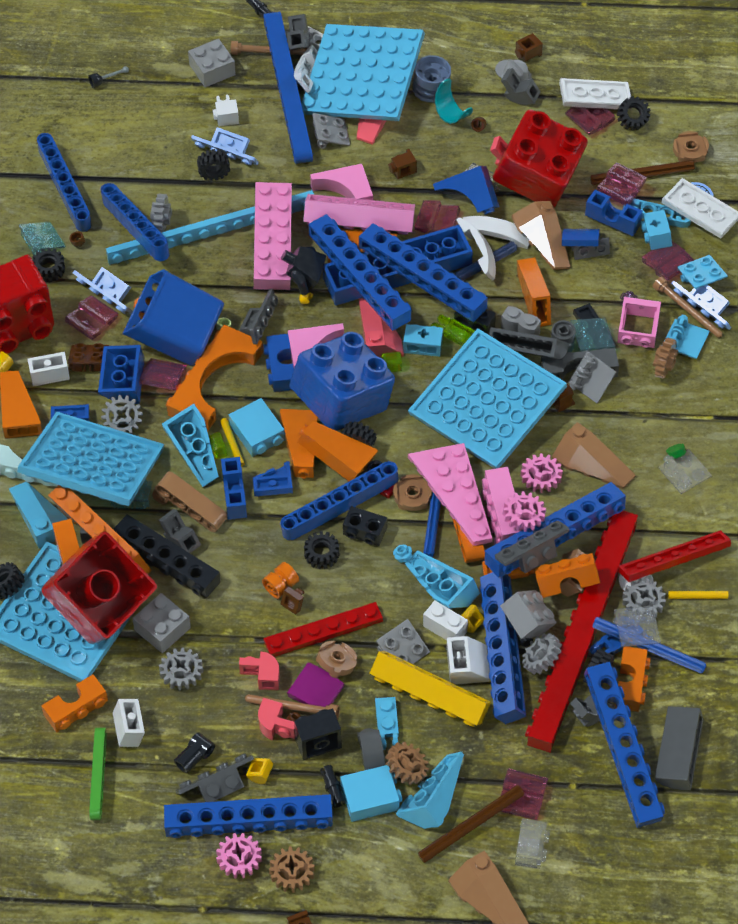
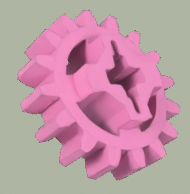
[521,453,563,493]
[502,491,546,532]
[216,833,262,879]

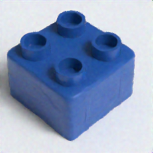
[289,332,395,431]

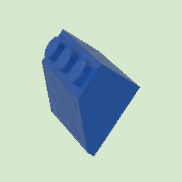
[98,345,145,404]

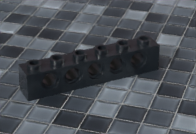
[113,514,221,598]

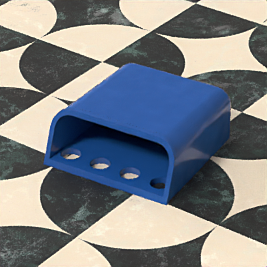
[122,269,224,366]

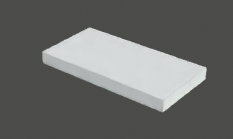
[559,78,632,110]
[661,178,738,239]

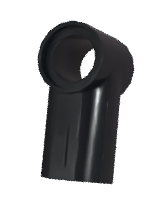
[174,732,215,773]

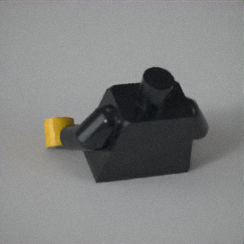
[281,246,326,304]

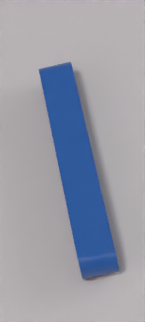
[37,133,92,232]
[100,183,170,261]
[280,461,399,540]

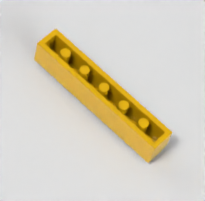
[369,650,491,727]

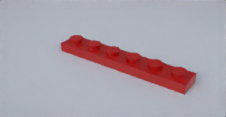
[619,530,731,582]
[263,602,383,657]

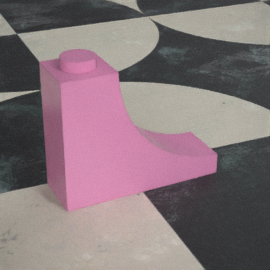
[310,164,373,200]
[288,323,344,368]

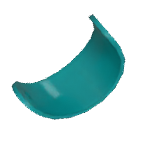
[435,78,473,124]

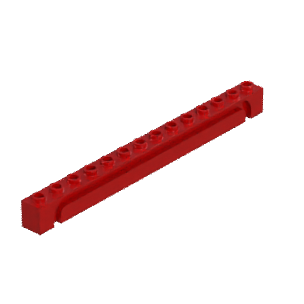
[525,510,638,753]

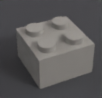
[188,39,236,87]
[500,590,557,639]
[133,593,191,653]

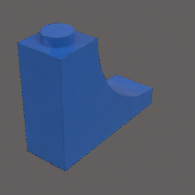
[433,166,500,215]

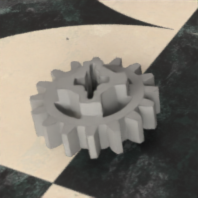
[150,194,172,233]
[101,395,143,434]
[622,578,666,620]
[522,633,562,675]
[159,647,203,690]

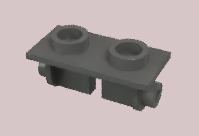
[571,237,610,260]

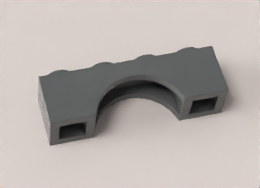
[540,348,619,380]

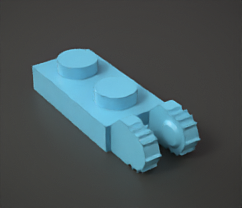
[375,697,399,750]

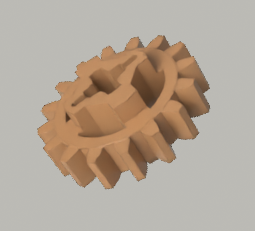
[653,337,678,379]
[385,742,429,785]
[269,846,315,893]

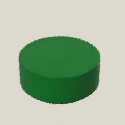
[666,444,687,459]

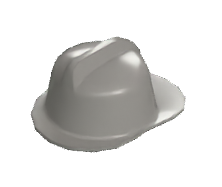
[495,59,532,81]

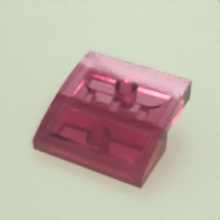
[565,107,615,135]
[597,162,647,206]
[414,200,460,234]
[642,241,694,281]
[65,295,118,340]
[139,358,187,390]
[501,769,548,820]

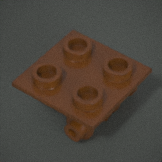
[68,343,109,372]

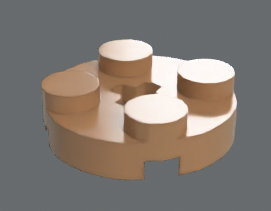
[673,131,709,163]
[393,474,432,511]
[316,641,357,678]

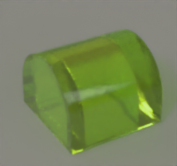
[381,352,402,372]
[209,432,228,459]

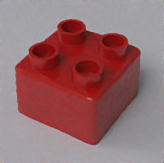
[492,109,588,208]
[0,254,54,354]
[41,531,157,644]

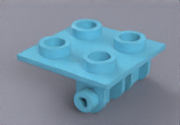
[677,255,728,289]
[662,315,710,359]

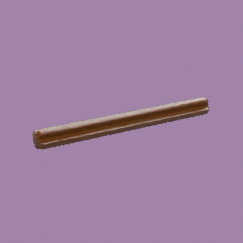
[590,160,695,185]
[418,785,524,863]

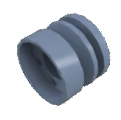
[413,55,451,102]

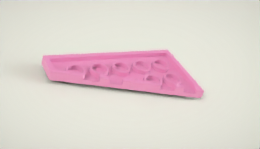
[408,443,492,546]

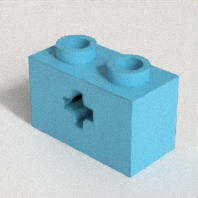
[641,210,672,250]
[403,324,443,357]

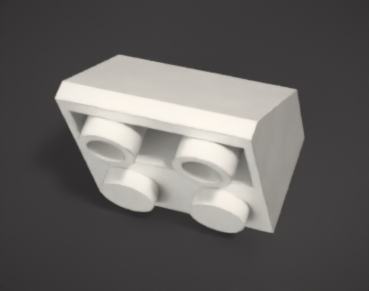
[447,636,491,684]

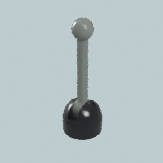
[88,66,129,88]

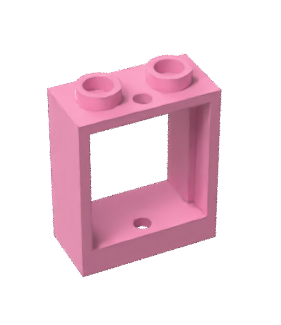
[617,297,661,348]

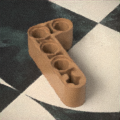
[152,472,228,532]

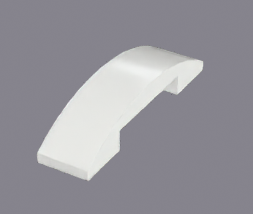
[294,45,318,93]
[463,216,530,249]
[456,217,496,281]

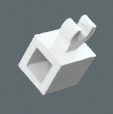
[213,95,239,127]

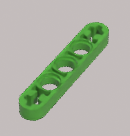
[89,727,107,820]

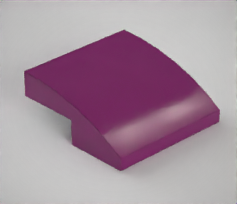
[287,662,345,707]

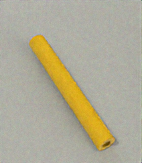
[220,418,245,467]
[668,591,728,599]

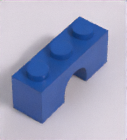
[585,190,643,236]
[263,334,294,392]
[221,457,247,520]

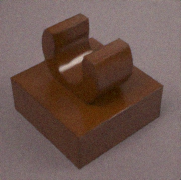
[280,587,305,615]

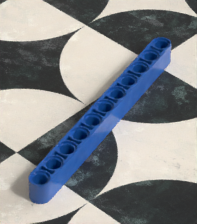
[263,11,313,164]

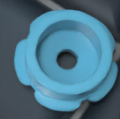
[393,544,412,563]

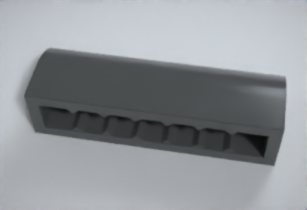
[489,327,570,359]
[655,706,704,790]

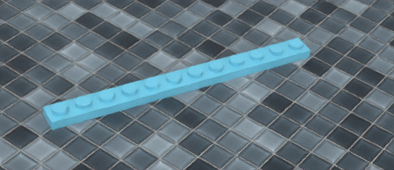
[106,190,314,265]

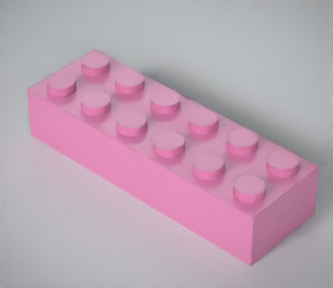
[253,182,292,290]
[303,194,415,235]

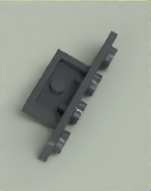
[240,289,278,344]
[495,521,569,573]
[175,753,254,802]

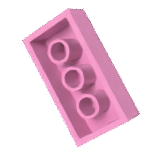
[481,467,523,545]

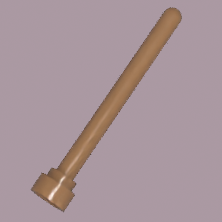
[231,41,308,55]
[652,276,723,338]
[245,694,340,720]

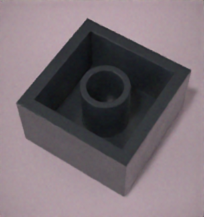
[294,708,342,760]

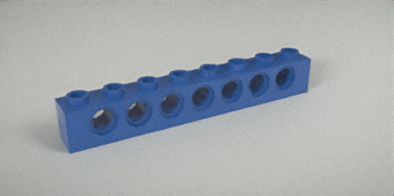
[309,214,412,331]
[359,223,488,322]
[485,482,626,578]
[480,572,526,724]
[584,662,665,828]
[164,794,333,838]

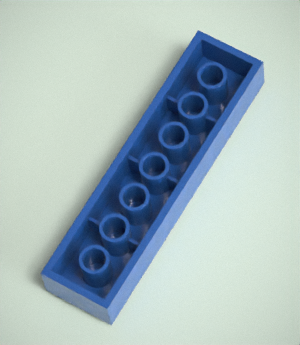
[323,225,473,306]

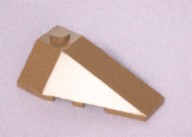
[511,201,570,270]
[552,422,636,489]
[448,850,529,924]

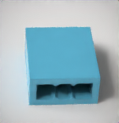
[228,398,285,457]
[340,765,402,822]

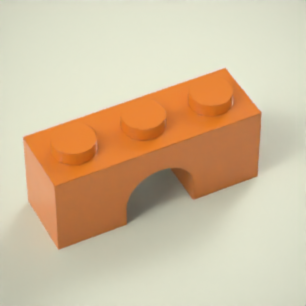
[535,553,600,598]
[615,646,651,712]
[41,674,108,733]

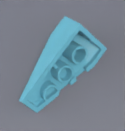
[162,404,219,487]
[9,481,67,549]
[405,550,480,608]
[396,752,464,829]

